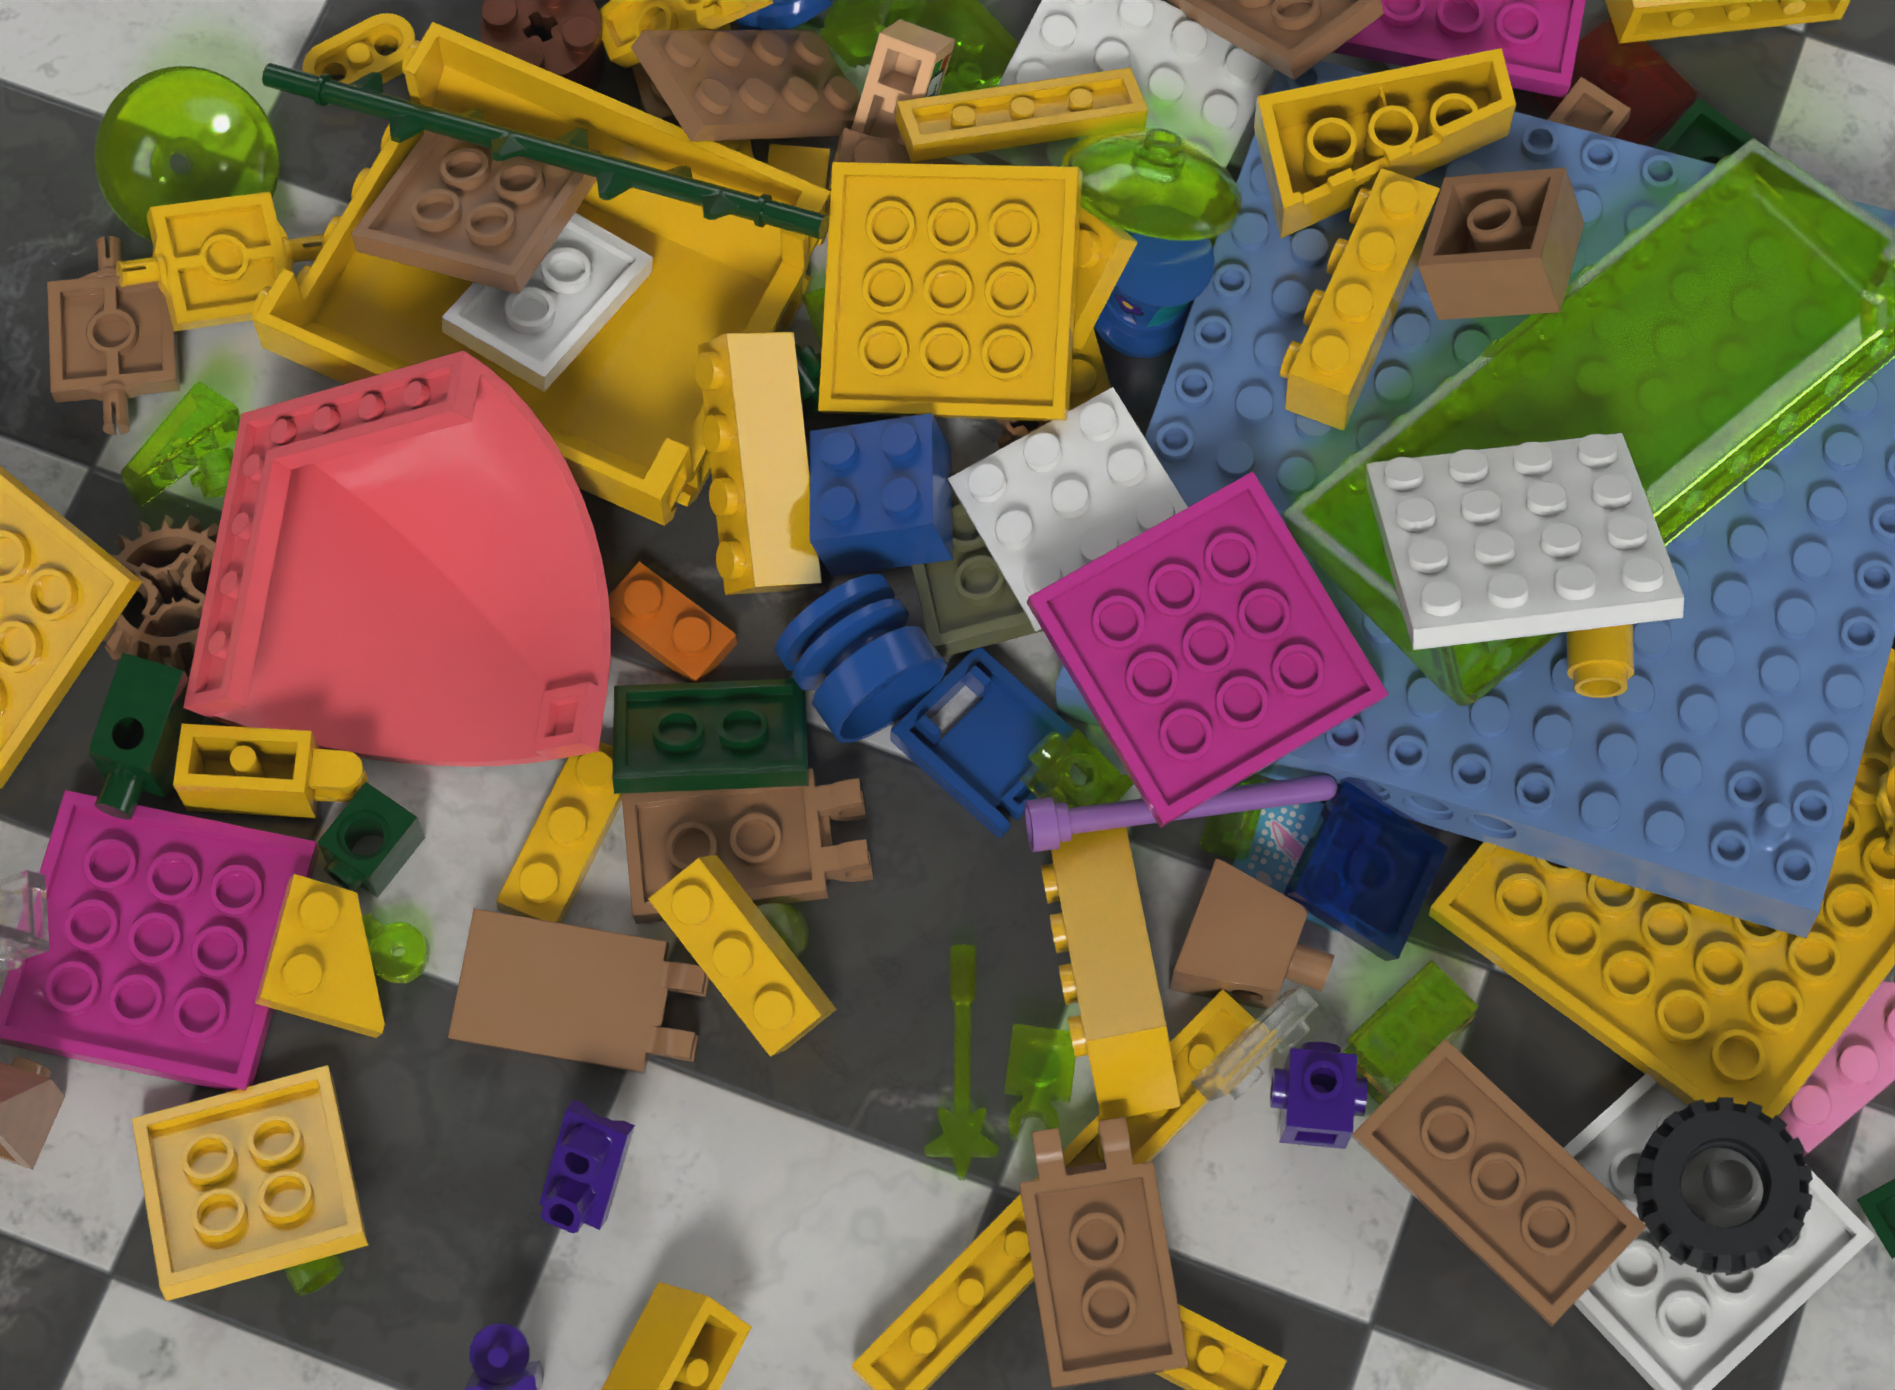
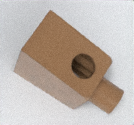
[1169,859,1335,1009]

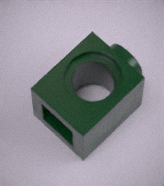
[317,782,425,898]

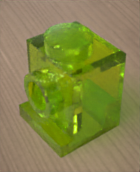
[1020,728,1134,808]

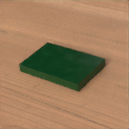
[612,678,809,794]

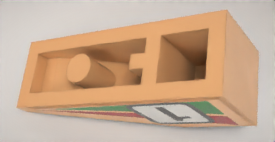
[851,19,955,146]

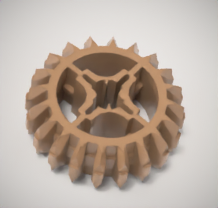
[103,514,219,678]

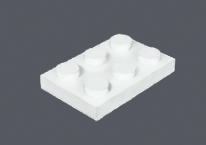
[442,213,653,392]

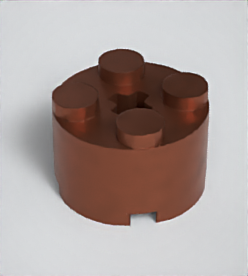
[480,0,606,91]

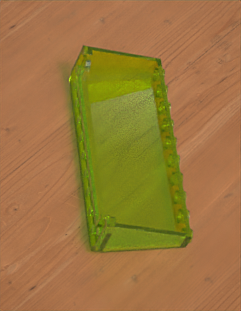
[1283,138,1895,706]

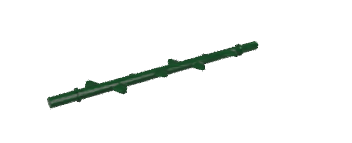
[262,63,828,239]

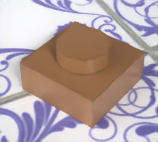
[1548,77,1631,138]

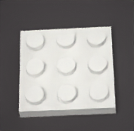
[948,387,1188,632]

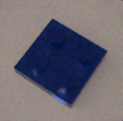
[1283,781,1449,961]

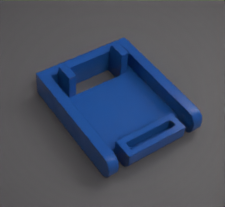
[890,647,1090,838]

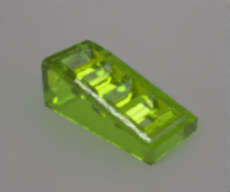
[120,381,241,506]

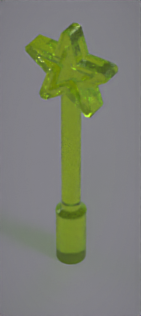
[925,944,999,1181]

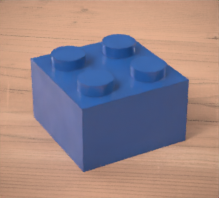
[810,413,953,577]

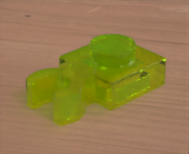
[1004,1023,1076,1141]

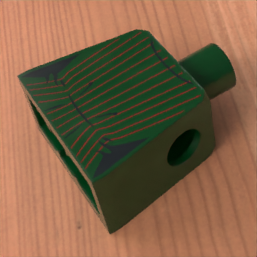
[89,652,205,820]

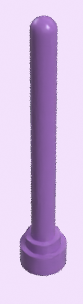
[1024,775,1337,853]

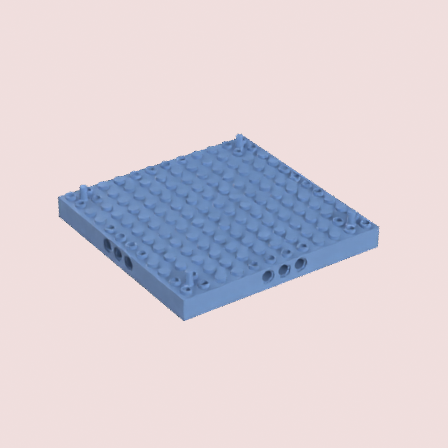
[1055,61,1895,938]

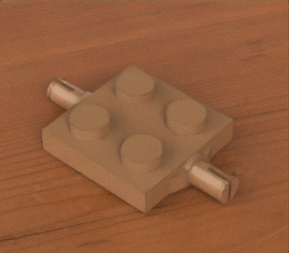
[47,236,180,435]

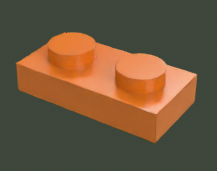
[608,561,737,683]

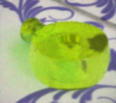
[362,913,430,984]

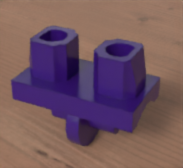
[539,1099,635,1233]
[465,1323,543,1390]

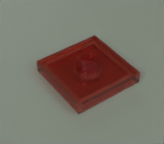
[1529,17,1698,144]

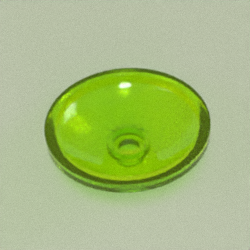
[94,66,280,242]
[1060,127,1242,240]

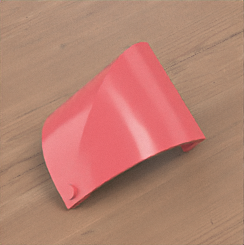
[183,350,611,767]

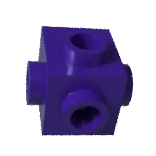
[1270,1042,1368,1149]

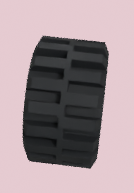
[1634,1097,1813,1276]

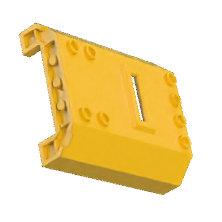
[252,22,830,526]

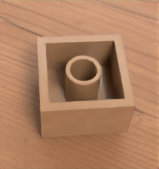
[1418,167,1584,320]

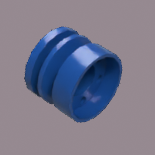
[774,574,947,743]

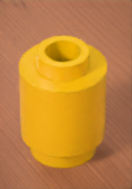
[1567,624,1634,698]

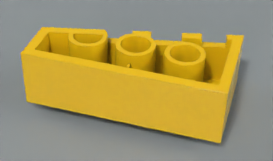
[1254,48,1516,239]
[1041,827,1181,1121]

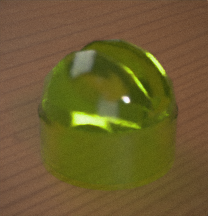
[284,1254,345,1296]

